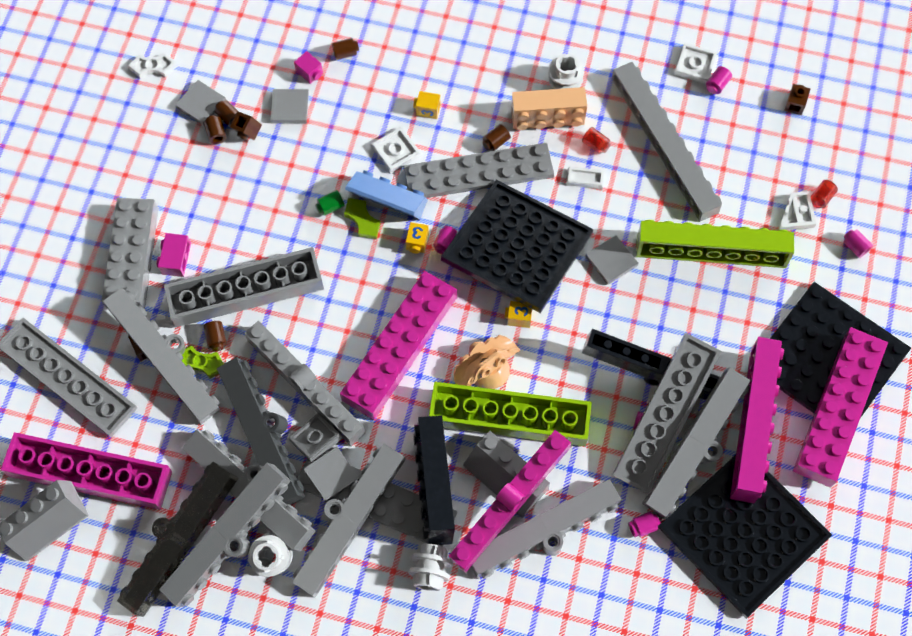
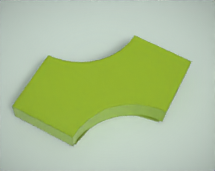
[344,198,381,239]
[181,345,224,379]

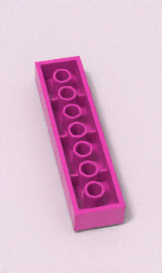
[340,270,457,420]
[792,327,888,488]
[730,336,784,504]
[1,432,172,510]

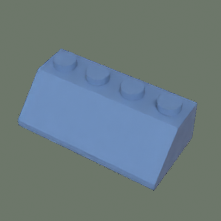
[345,170,428,220]

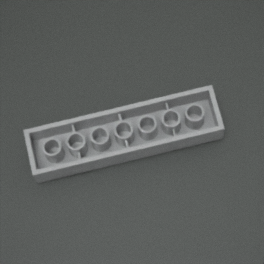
[164,247,324,328]

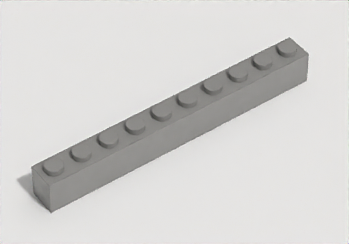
[612,61,722,222]

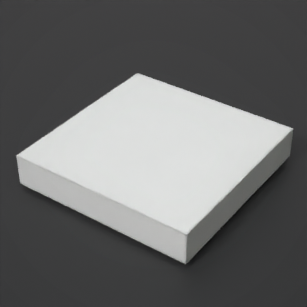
[673,43,718,84]
[371,127,421,174]

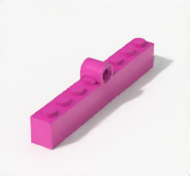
[449,430,571,573]

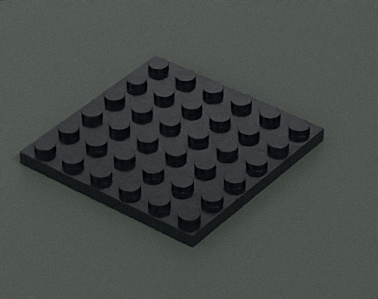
[441,179,594,313]
[770,281,911,417]
[658,455,832,619]

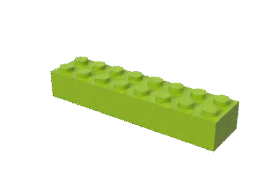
[636,219,794,268]
[429,382,592,447]

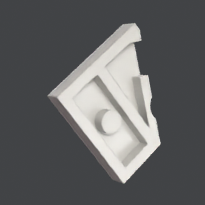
[779,191,817,230]

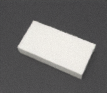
[566,166,605,190]

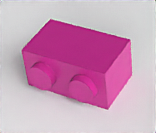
[156,233,191,277]

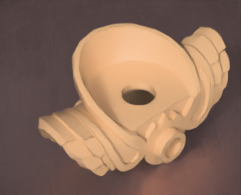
[453,335,520,389]

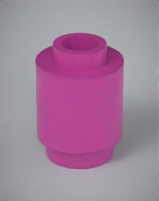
[433,226,457,254]
[628,511,660,537]

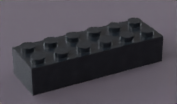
[413,416,455,545]

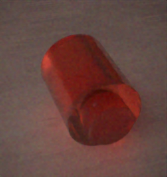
[582,127,611,154]
[811,179,838,208]

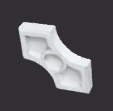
[127,53,178,79]

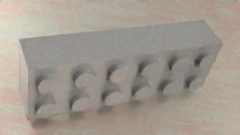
[101,198,159,310]

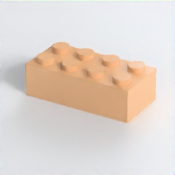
[511,87,587,130]

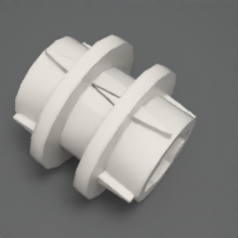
[548,54,584,89]
[248,534,293,577]
[409,544,452,591]

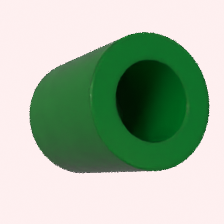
[315,190,345,216]

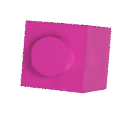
[294,51,323,84]

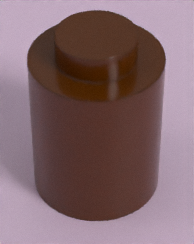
[332,38,359,60]
[215,100,238,127]
[204,115,227,145]
[482,124,511,151]
[203,321,227,352]

